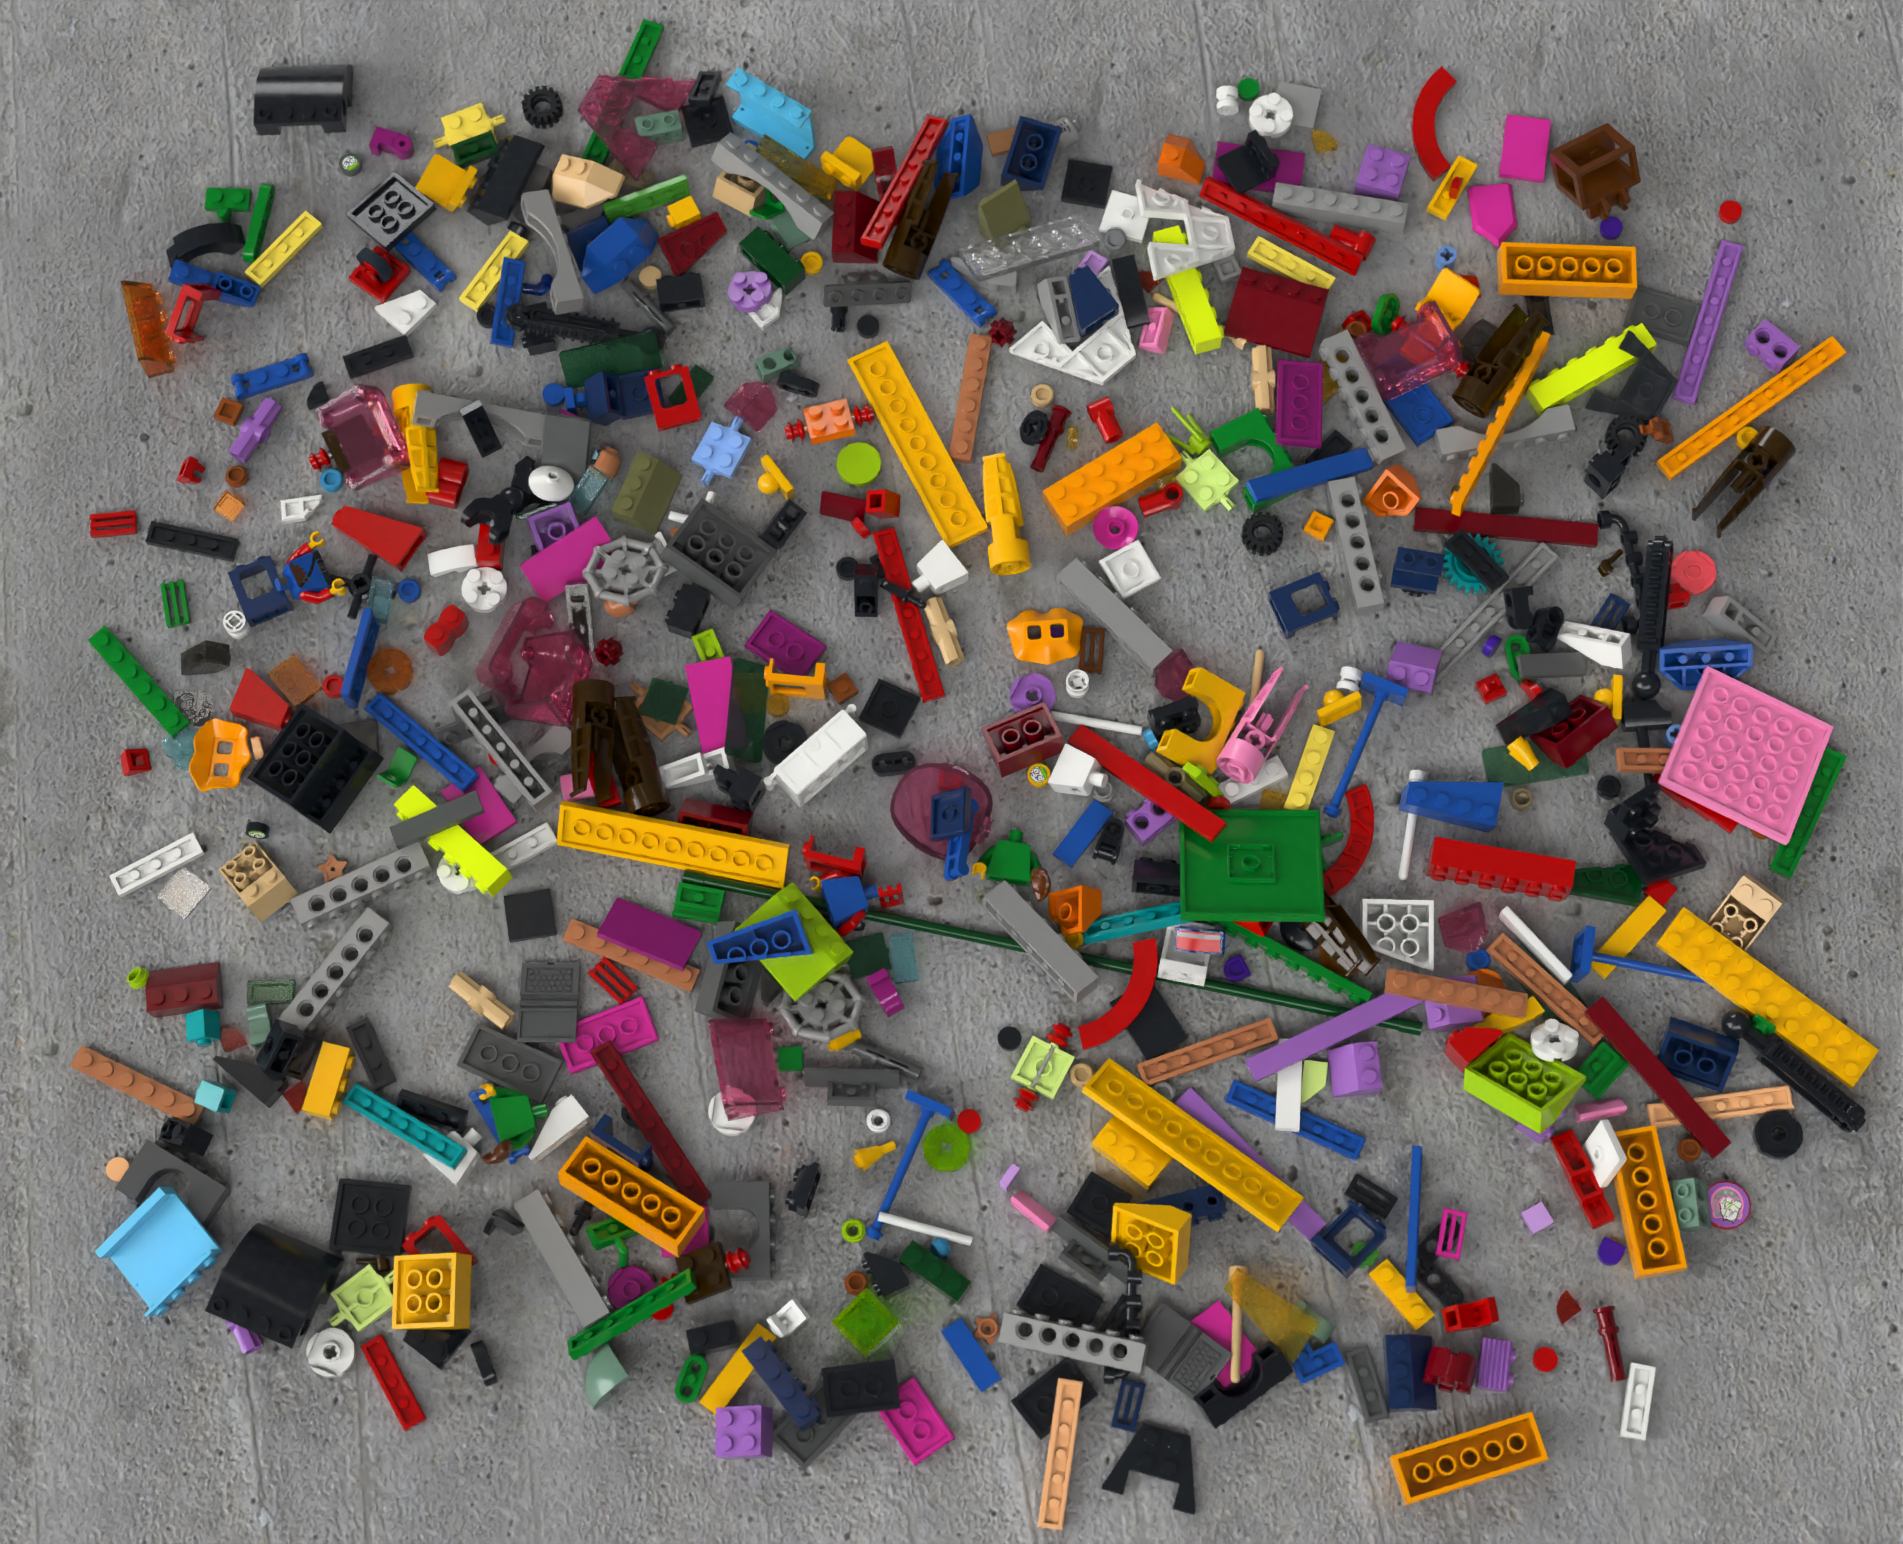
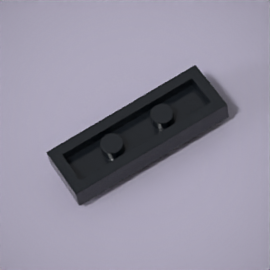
[343,335,414,379]
[459,400,502,458]
[1444,528,1510,594]
[346,1017,397,1091]
[396,1089,469,1135]

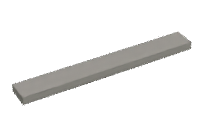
[1435,542,1560,685]

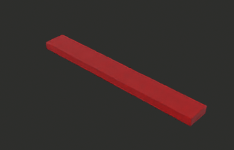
[860,115,949,250]
[1199,175,1365,276]
[872,527,945,703]
[1067,724,1227,843]

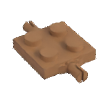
[629,678,694,743]

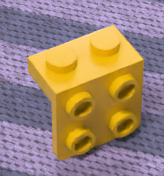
[820,136,874,192]
[415,154,478,213]
[1415,268,1480,334]

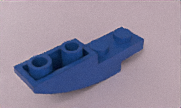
[168,259,261,308]

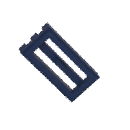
[1590,593,1631,630]
[1111,1379,1146,1433]

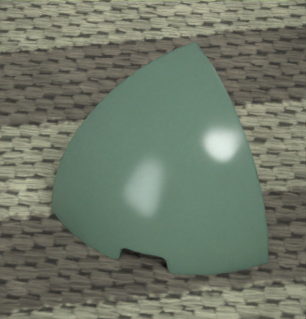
[585,1343,631,1410]

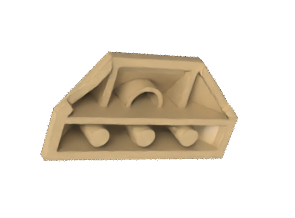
[551,154,625,209]

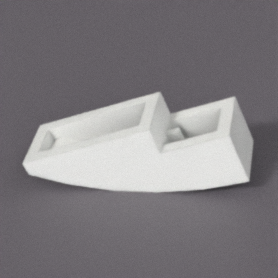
[658,747,736,789]

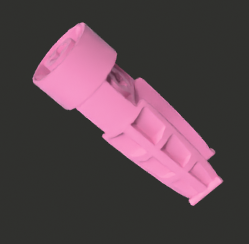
[1216,667,1309,784]

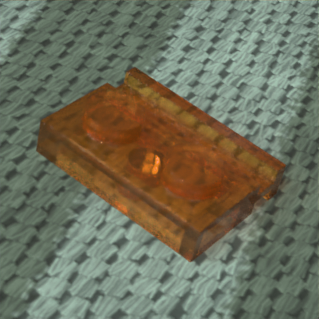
[267,653,323,709]

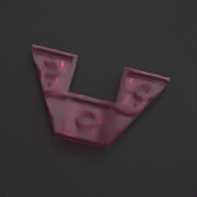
[578,75,696,182]

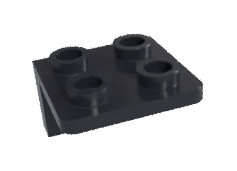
[1216,129,1280,194]

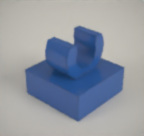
[563,387,587,416]

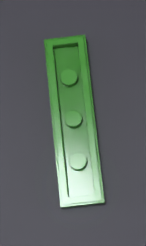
[603,174,690,224]

